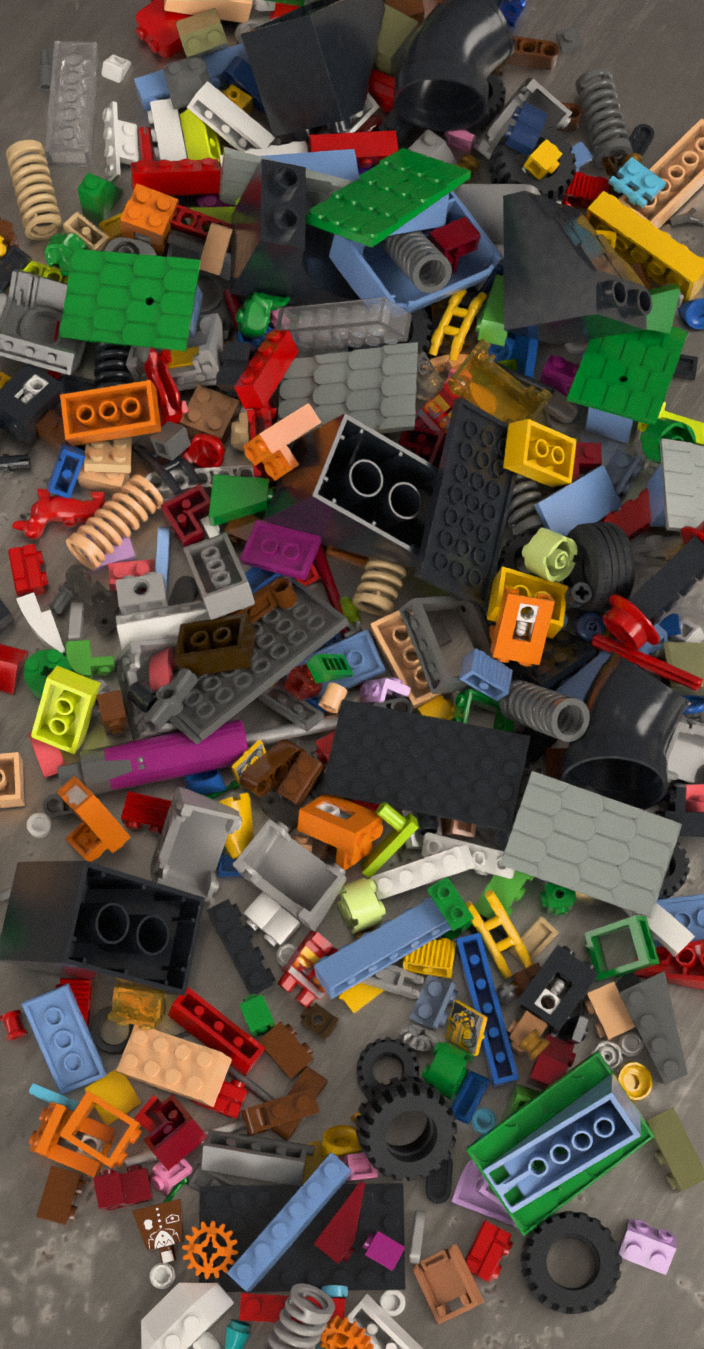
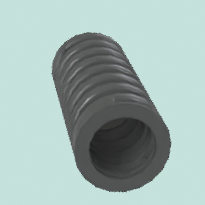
[575,68,633,168]
[381,230,452,293]
[507,474,544,539]
[499,680,590,742]

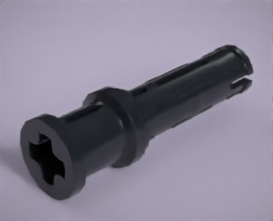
[565,582,592,612]

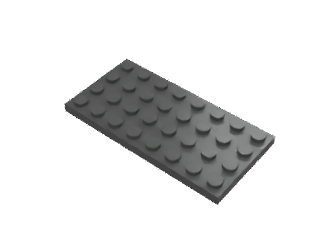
[173,577,349,741]

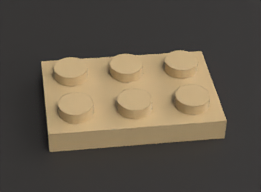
[84,436,132,473]

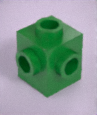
[540,882,576,916]

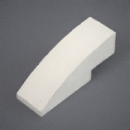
[16,592,67,658]
[622,903,695,957]

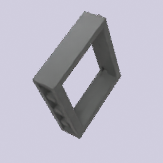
[399,595,500,694]

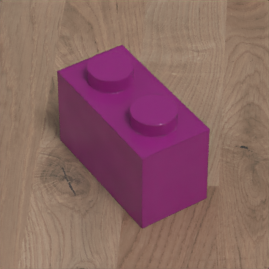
[363,1231,405,1271]

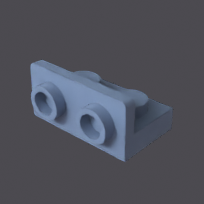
[605,449,643,498]
[409,975,458,1032]

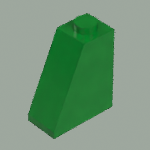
[77,172,123,224]
[646,284,680,333]
[209,474,274,526]

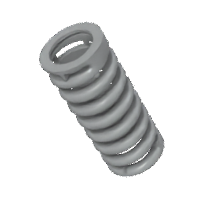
[263,1283,335,1349]

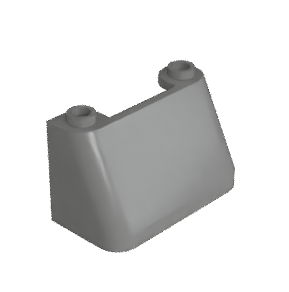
[473,78,572,174]
[455,184,540,245]
[126,313,223,391]
[116,638,180,741]
[665,716,704,784]
[150,787,242,902]
[233,819,347,931]

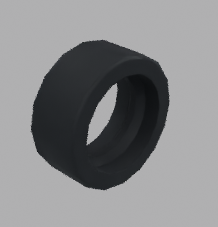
[90,1005,138,1055]

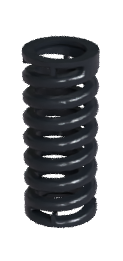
[93,342,134,389]

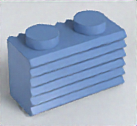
[458,649,512,701]

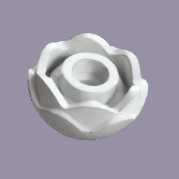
[591,1041,623,1071]

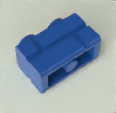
[47,443,86,499]

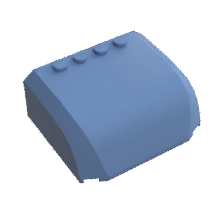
[329,191,502,319]

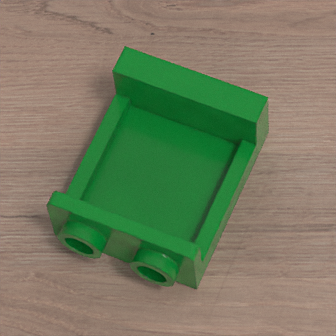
[421,877,474,941]

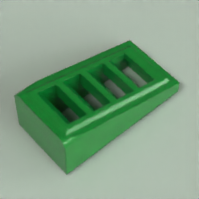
[306,654,354,683]

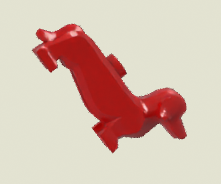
[144,348,189,427]
[246,402,277,483]
[12,488,105,540]

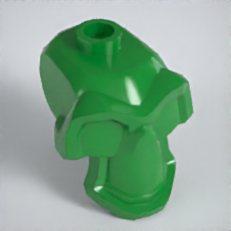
[44,233,87,276]
[236,292,290,338]

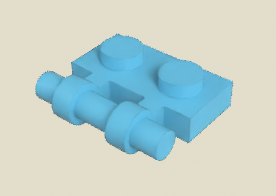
[608,157,666,208]

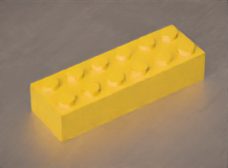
[586,191,704,303]

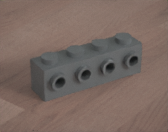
[201,1129,308,1187]

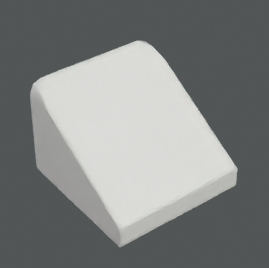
[102,54,131,83]
[670,619,704,643]
[193,1331,225,1349]

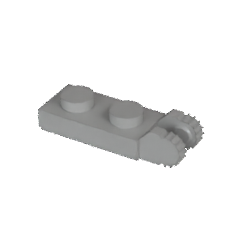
[360,965,424,999]

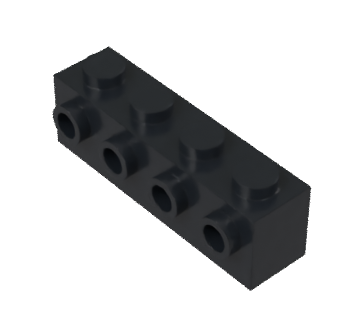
[207,899,276,996]

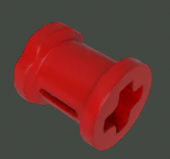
[0,1010,28,1041]

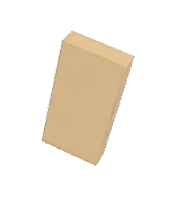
[508,916,559,969]

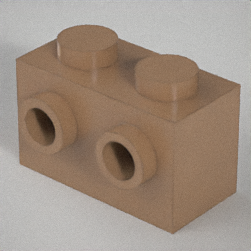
[507,1011,547,1057]

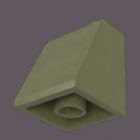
[373,3,418,78]
[175,8,229,58]
[657,642,704,697]

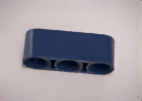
[222,56,266,115]

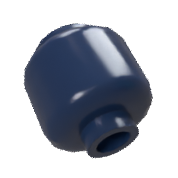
[573,612,606,642]

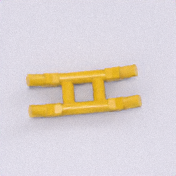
[428,289,487,362]
[465,890,534,980]

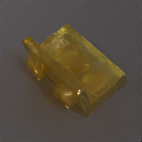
[107,984,165,1030]

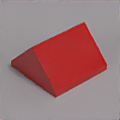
[0,644,29,695]

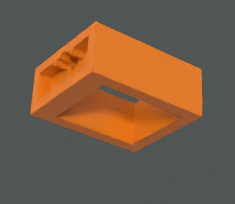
[59,1091,142,1169]

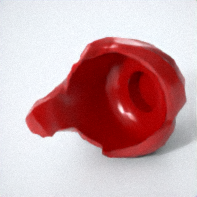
[181,434,225,468]

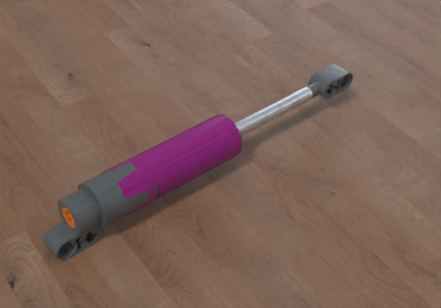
[42,698,412,817]

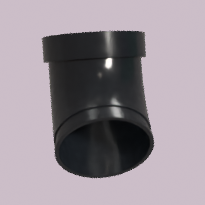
[393,0,514,131]
[561,651,691,809]

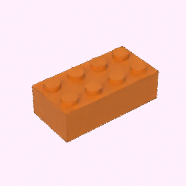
[60,380,161,446]

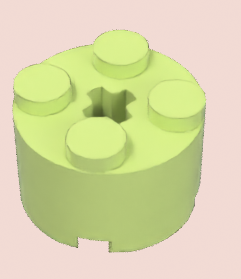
[522,528,578,582]
[337,878,386,934]

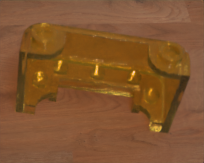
[448,338,553,425]

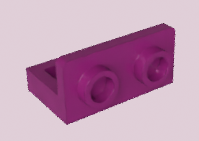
[539,355,580,397]

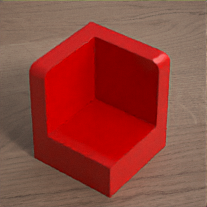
[134,1095,163,1133]

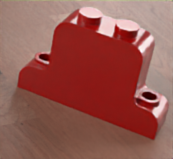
[135,0,194,58]

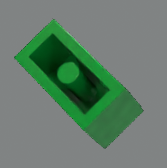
[239,993,275,1039]

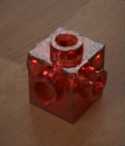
[283,664,323,700]

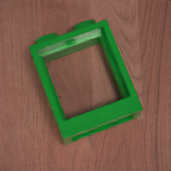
[451,688,515,732]
[584,915,660,981]

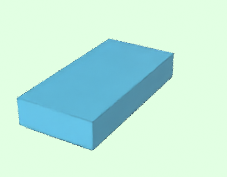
[29,1083,79,1111]

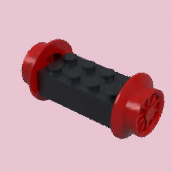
[603,521,704,651]

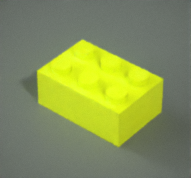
[31,666,101,755]

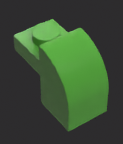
[66,640,116,680]

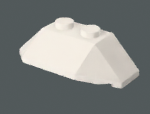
[141,1282,235,1349]

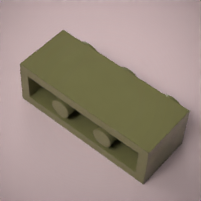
[646,1107,704,1193]

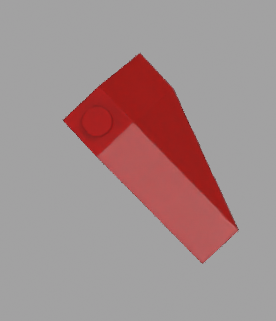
[634,939,704,990]

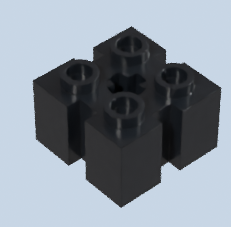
[216,342,257,402]

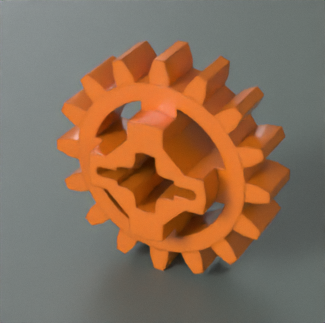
[182,1221,239,1279]
[320,1315,374,1349]

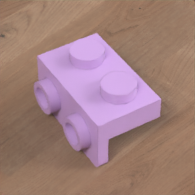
[359,677,411,704]
[618,1219,677,1275]

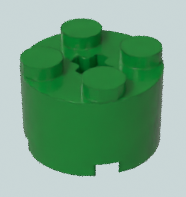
[640,417,696,464]
[24,649,73,700]
[421,1041,473,1101]

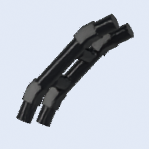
[131,433,201,495]

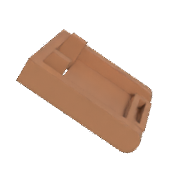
[412,1244,484,1325]

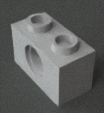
[116,572,169,614]

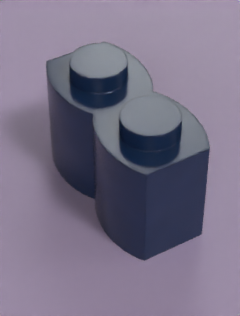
[504,102,548,156]

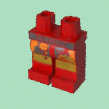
[414,381,465,434]
[277,931,338,1007]

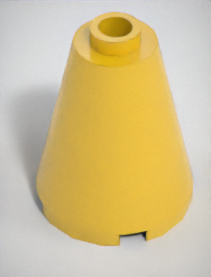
[218,793,254,859]

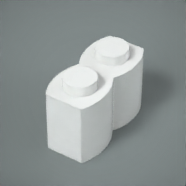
[243,891,301,947]

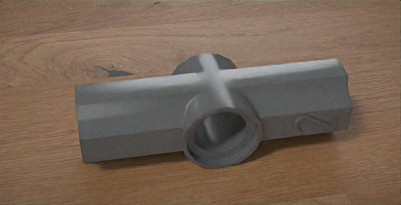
[141,668,198,734]

